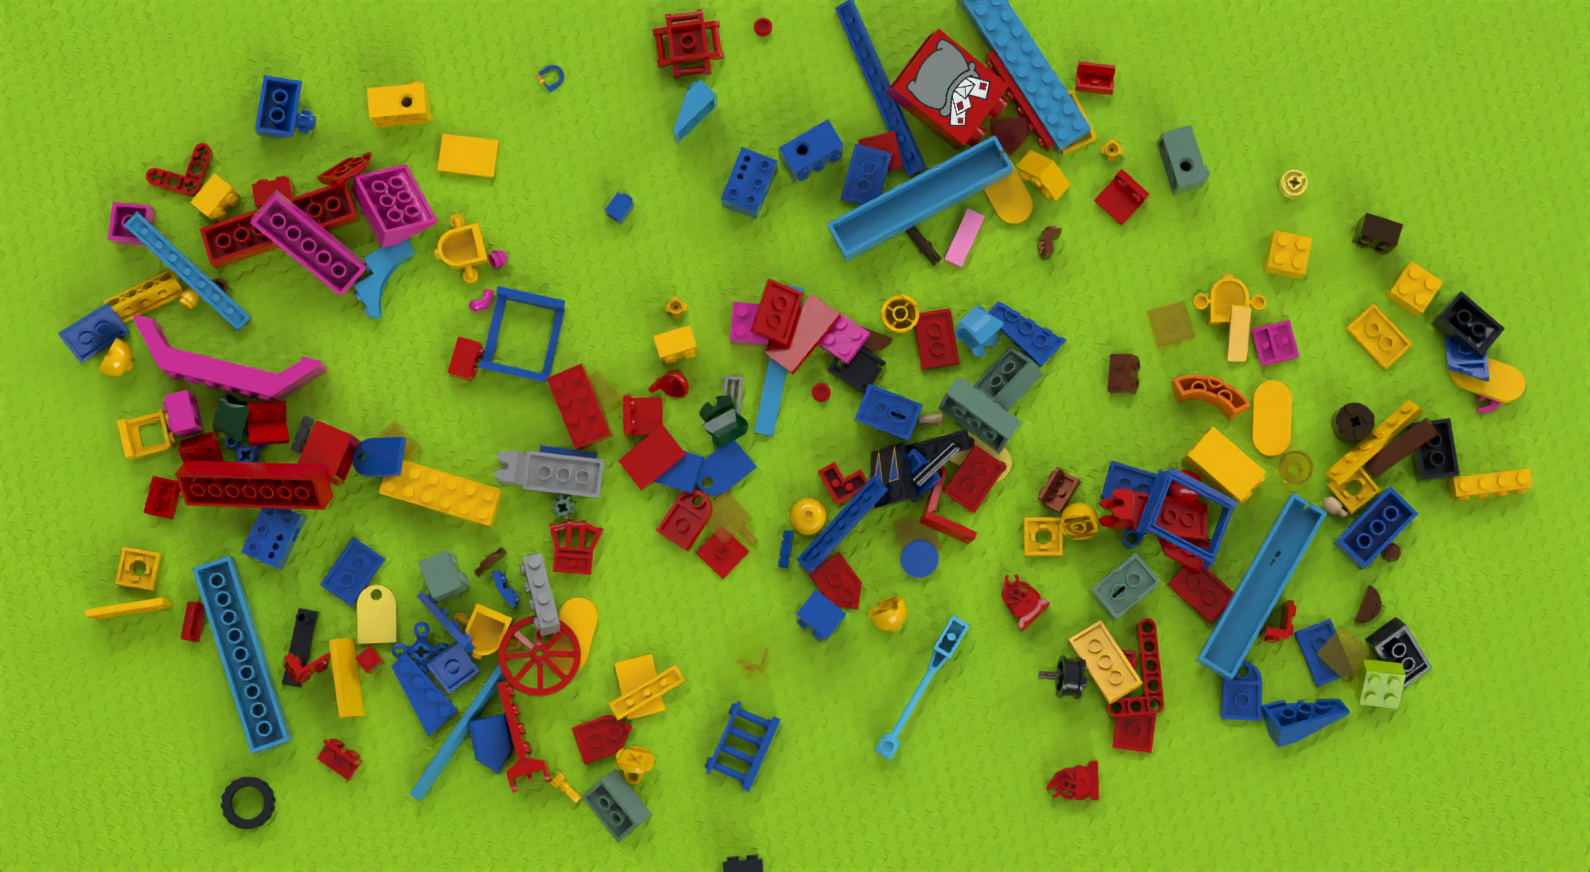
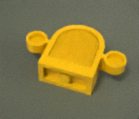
[434,214,489,284]
[1192,274,1266,326]
[453,604,523,660]

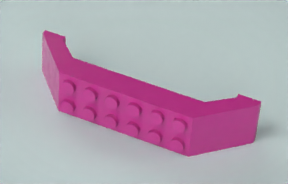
[134,315,328,402]

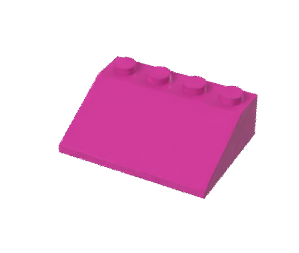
[351,164,437,248]

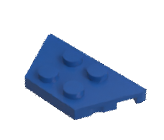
[1445,337,1489,382]

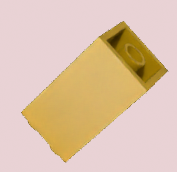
[1182,427,1266,504]

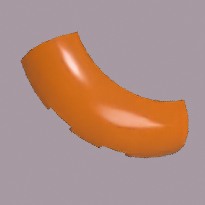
[1172,374,1251,421]

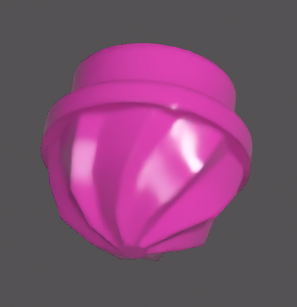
[488,250,508,268]

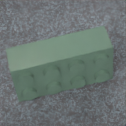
[938,377,1021,454]

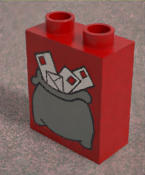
[885,28,1009,149]

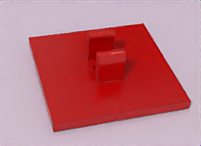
[858,131,904,172]
[695,525,749,579]

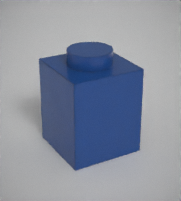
[605,192,634,224]

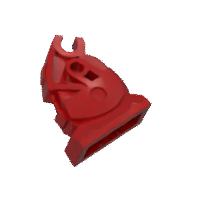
[1001,574,1050,632]
[1045,761,1099,800]

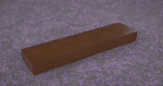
[1365,418,1438,478]

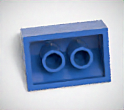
[255,75,302,138]

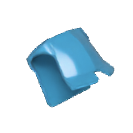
[954,305,1004,357]

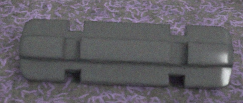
[291,416,314,453]

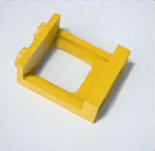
[117,409,176,460]

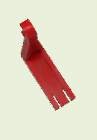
[919,466,977,544]

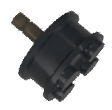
[1038,655,1087,700]

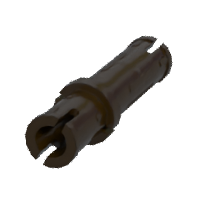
[905,226,942,266]

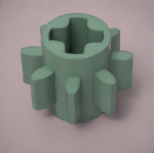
[552,494,577,518]

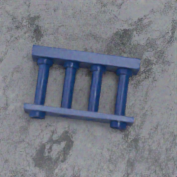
[704,701,781,792]

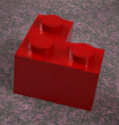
[818,462,868,507]

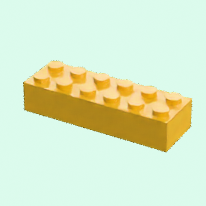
[379,460,503,528]

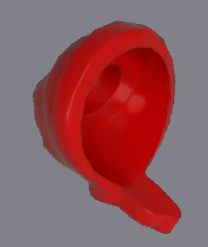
[648,370,689,398]

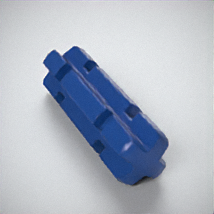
[778,530,794,568]

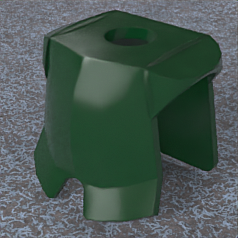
[212,394,249,441]
[699,396,748,447]

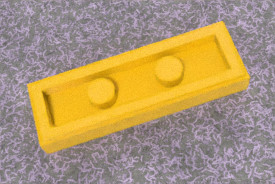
[1226,305,1251,361]

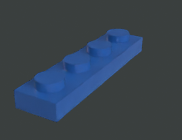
[417,591,475,653]

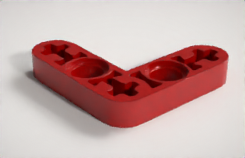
[146,143,213,197]

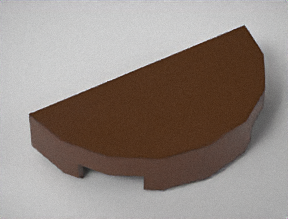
[861,326,893,352]
[474,547,507,578]
[1354,585,1382,622]

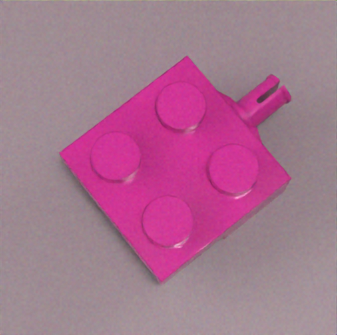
[818,312,871,365]

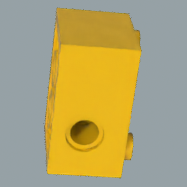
[367,81,432,128]

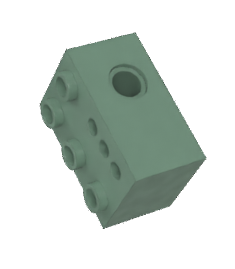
[1157,125,1209,196]
[418,550,470,602]
[1088,553,1161,621]

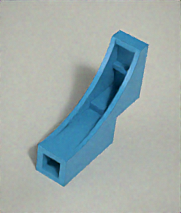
[354,240,416,321]

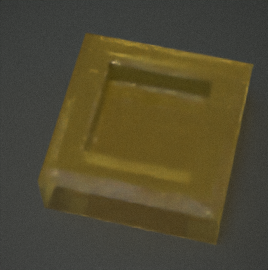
[739,526,757,546]

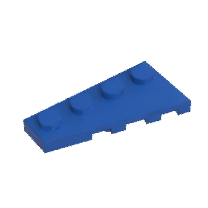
[988,301,1066,368]
[391,653,458,737]

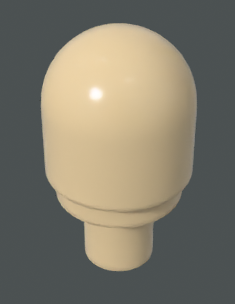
[1322,496,1348,519]

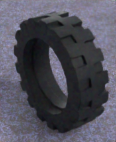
[221,777,276,829]

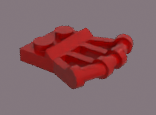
[549,519,604,575]

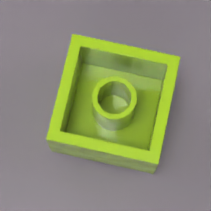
[1356,659,1406,709]

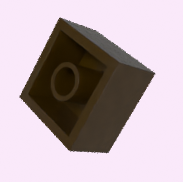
[1352,213,1403,254]

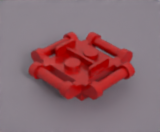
[652,9,724,79]

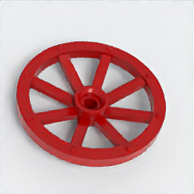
[499,615,581,697]

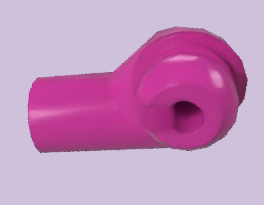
[469,289,494,312]

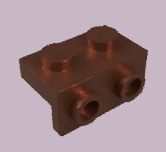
[1037,226,1062,260]
[1108,354,1140,395]
[1038,467,1081,515]

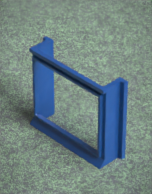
[479,286,565,383]
[1136,467,1238,569]

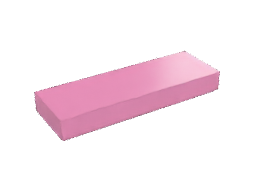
[944,209,985,268]

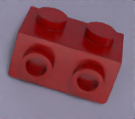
[1075,62,1116,95]
[144,476,181,520]

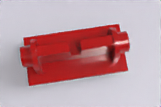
[180,601,206,642]

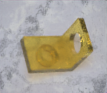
[737,648,769,673]

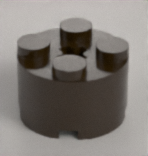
[1331,402,1375,444]

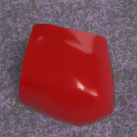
[1167,469,1201,501]

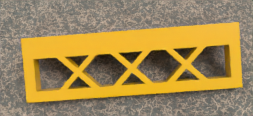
[104,269,184,323]

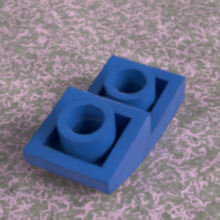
[492,570,520,608]

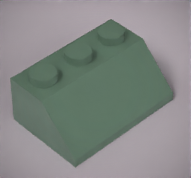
[972,347,1043,412]
[582,768,652,842]

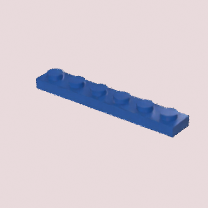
[797,475,888,574]

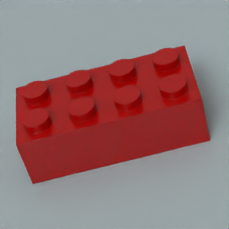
[546,363,614,450]

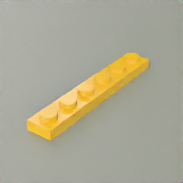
[1324,400,1423,486]

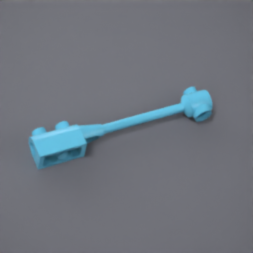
[874,615,969,760]

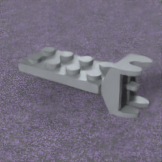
[494,451,604,499]

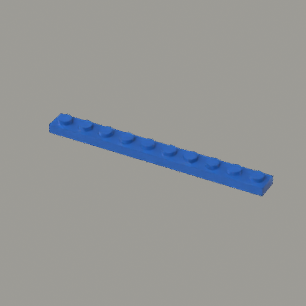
[835,0,927,177]

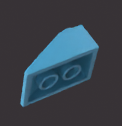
[673,80,717,144]

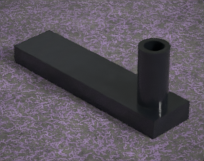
[906,430,975,460]
[282,608,319,688]

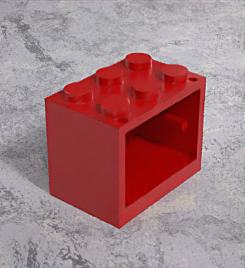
[297,420,361,486]

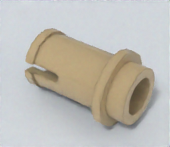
[919,412,943,428]

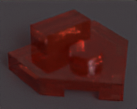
[990,116,1029,156]

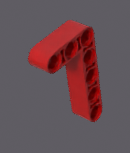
[1105,618,1164,717]

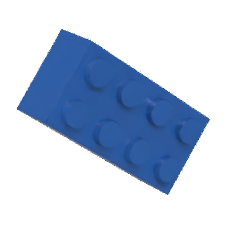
[1333,486,1419,570]

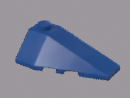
[1261,699,1350,747]

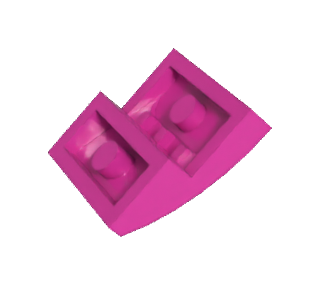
[1251,320,1300,366]

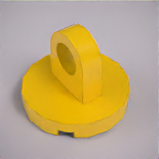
[615,746,655,785]

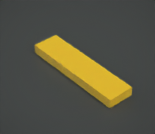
[608,664,685,720]

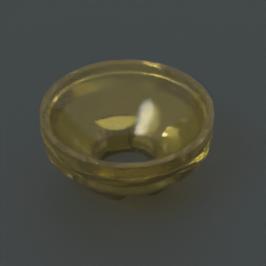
[1278,450,1314,485]

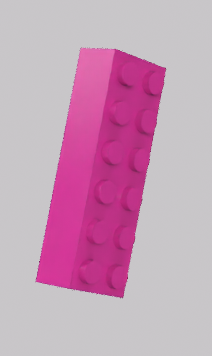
[250,190,366,296]

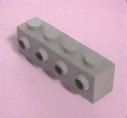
[520,553,560,636]

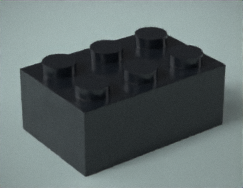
[1407,418,1460,483]

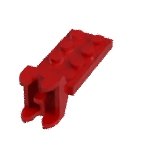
[1098,488,1208,542]
[497,681,552,793]

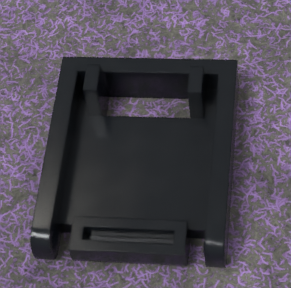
[827,347,886,395]

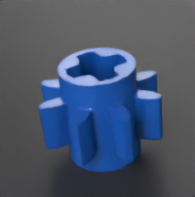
[295,109,316,134]

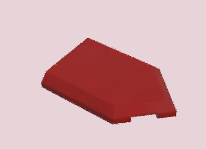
[317,152,372,187]
[1156,535,1211,574]
[808,552,862,610]
[572,714,633,765]

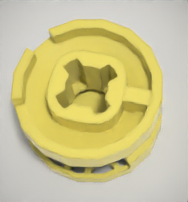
[1279,170,1308,199]

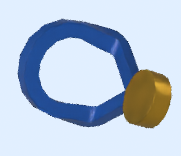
[535,65,564,92]

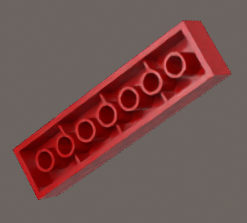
[199,182,360,269]
[175,461,334,510]

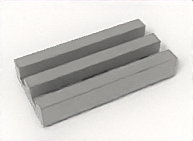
[723,375,744,415]

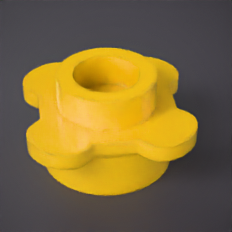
[1100,139,1123,162]
[665,296,687,319]

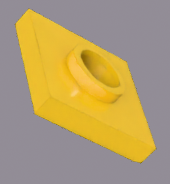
[1326,467,1381,515]
[1023,517,1063,556]
[115,546,162,591]

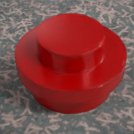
[754,18,772,37]
[812,383,831,402]

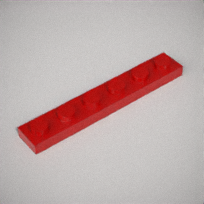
[985,50,1055,152]

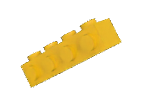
[1448,468,1533,501]

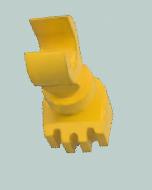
[550,772,582,803]

